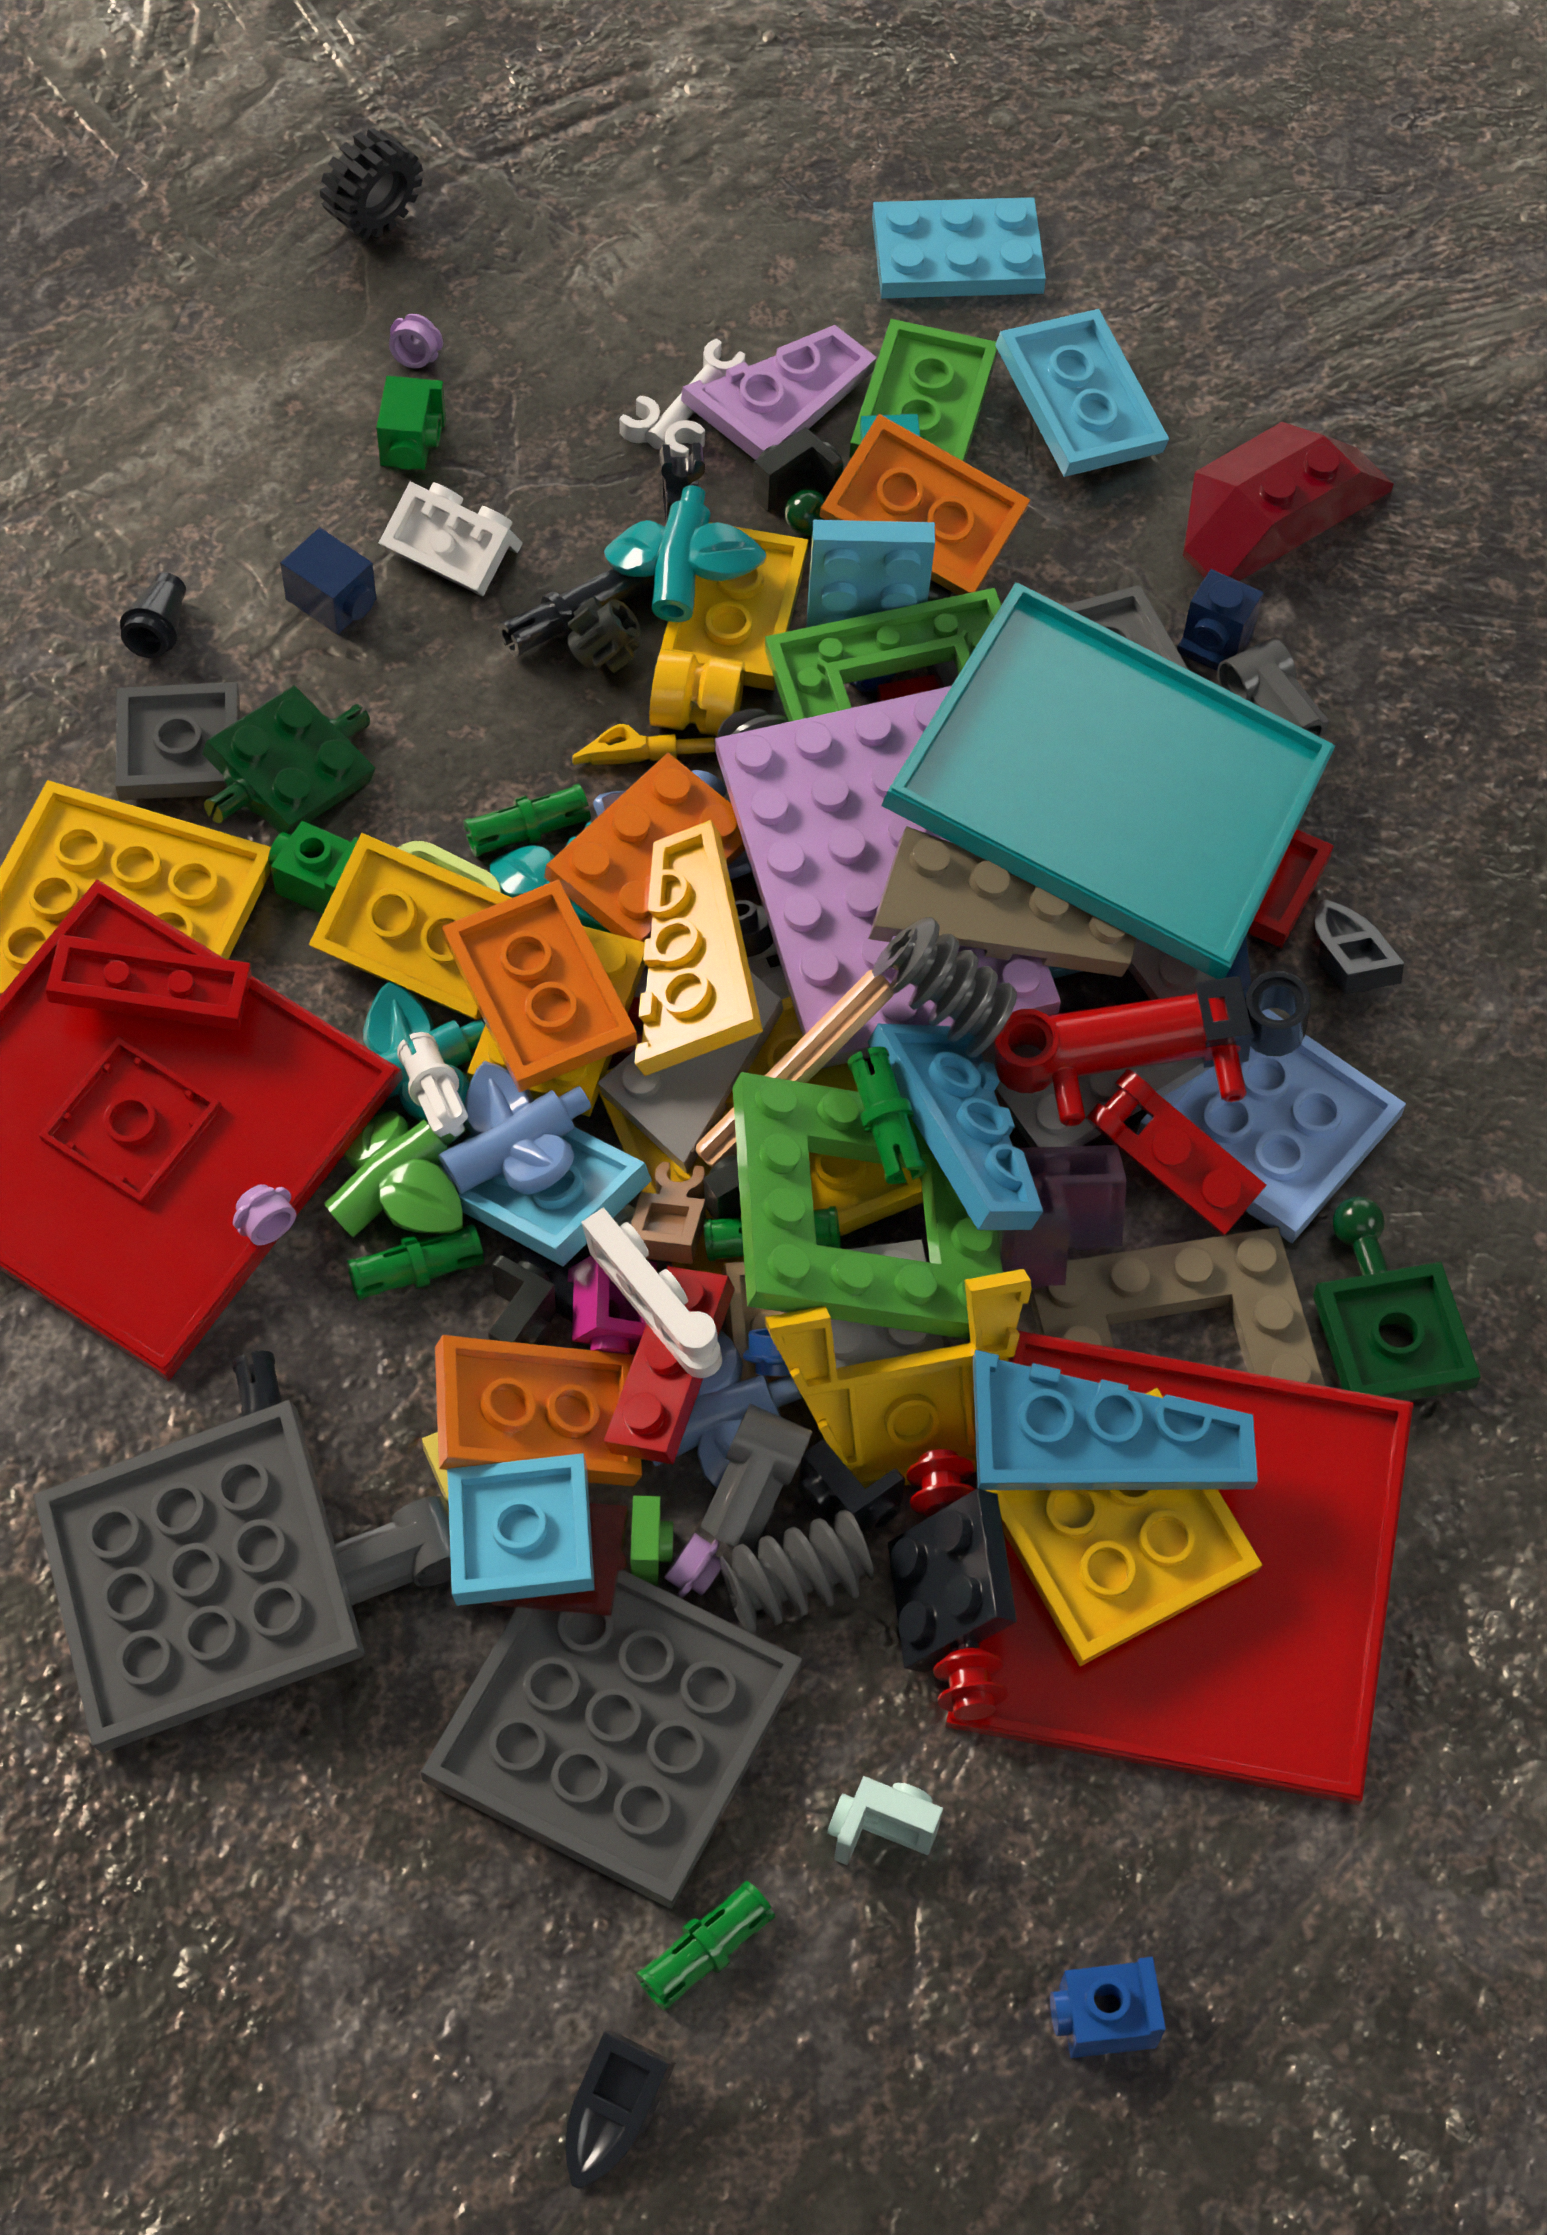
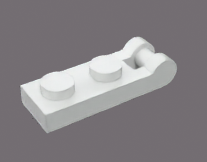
[581,1207,722,1378]

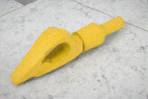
[572,724,715,765]

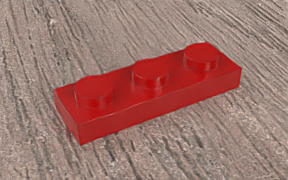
[46,934,252,1031]
[604,1266,735,1465]

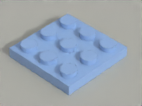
[1137,1009,1406,1243]

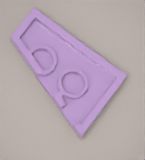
[681,325,877,460]

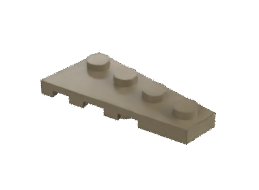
[868,826,1137,977]

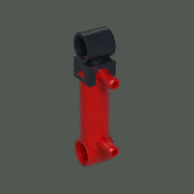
[995,971,1311,1127]

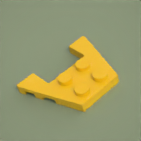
[765,1269,1032,1489]

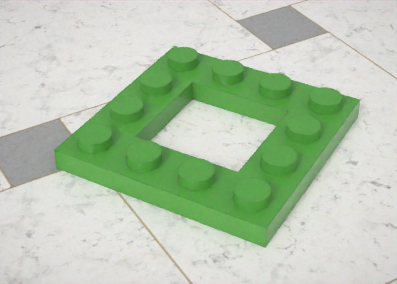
[765,588,1001,722]
[732,1072,1003,1340]

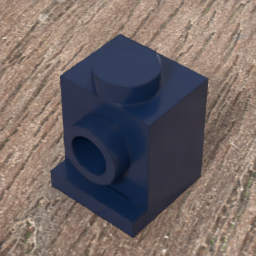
[1177,569,1264,671]

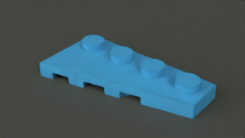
[867,1023,1043,1230]
[973,1350,1258,1490]

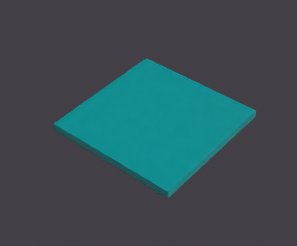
[881,582,1335,979]

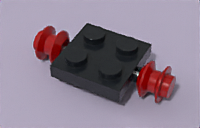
[887,1449,1017,1720]

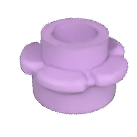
[389,314,443,368]
[233,1185,296,1245]
[664,1533,721,1598]

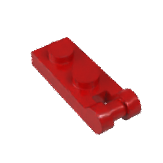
[1086,1069,1267,1236]

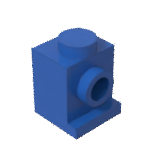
[1050,1957,1166,2058]

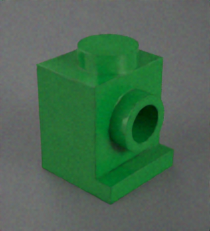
[376,376,446,470]
[268,821,359,914]

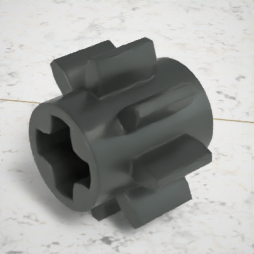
[568,596,641,673]

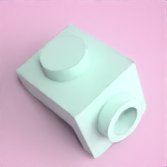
[827,1776,943,1865]

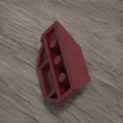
[1183,422,1394,581]

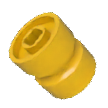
[649,649,745,736]

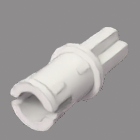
[397,1032,468,1137]

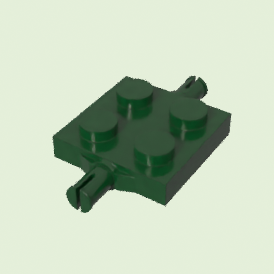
[202,685,376,835]

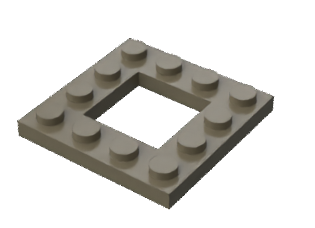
[1026,1227,1325,1386]

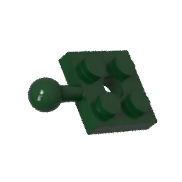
[1313,1196,1481,1401]

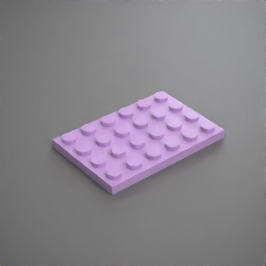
[715,686,1061,1069]

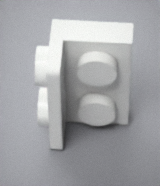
[378,481,523,596]

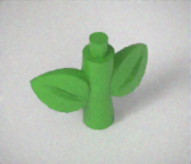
[324,1111,467,1237]

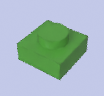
[631,1496,674,1586]

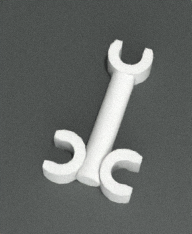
[619,339,745,458]

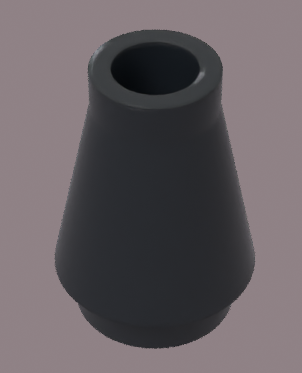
[120,573,186,658]

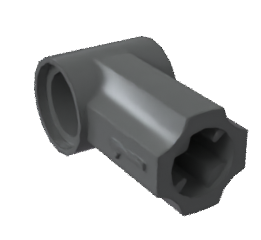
[1218,638,1329,737]
[700,1403,812,1551]
[335,1496,451,1605]

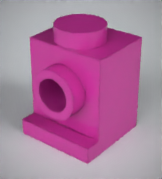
[568,1255,657,1354]

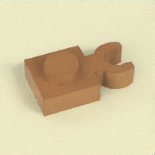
[631,1162,706,1264]

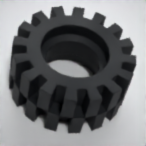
[320,128,423,239]

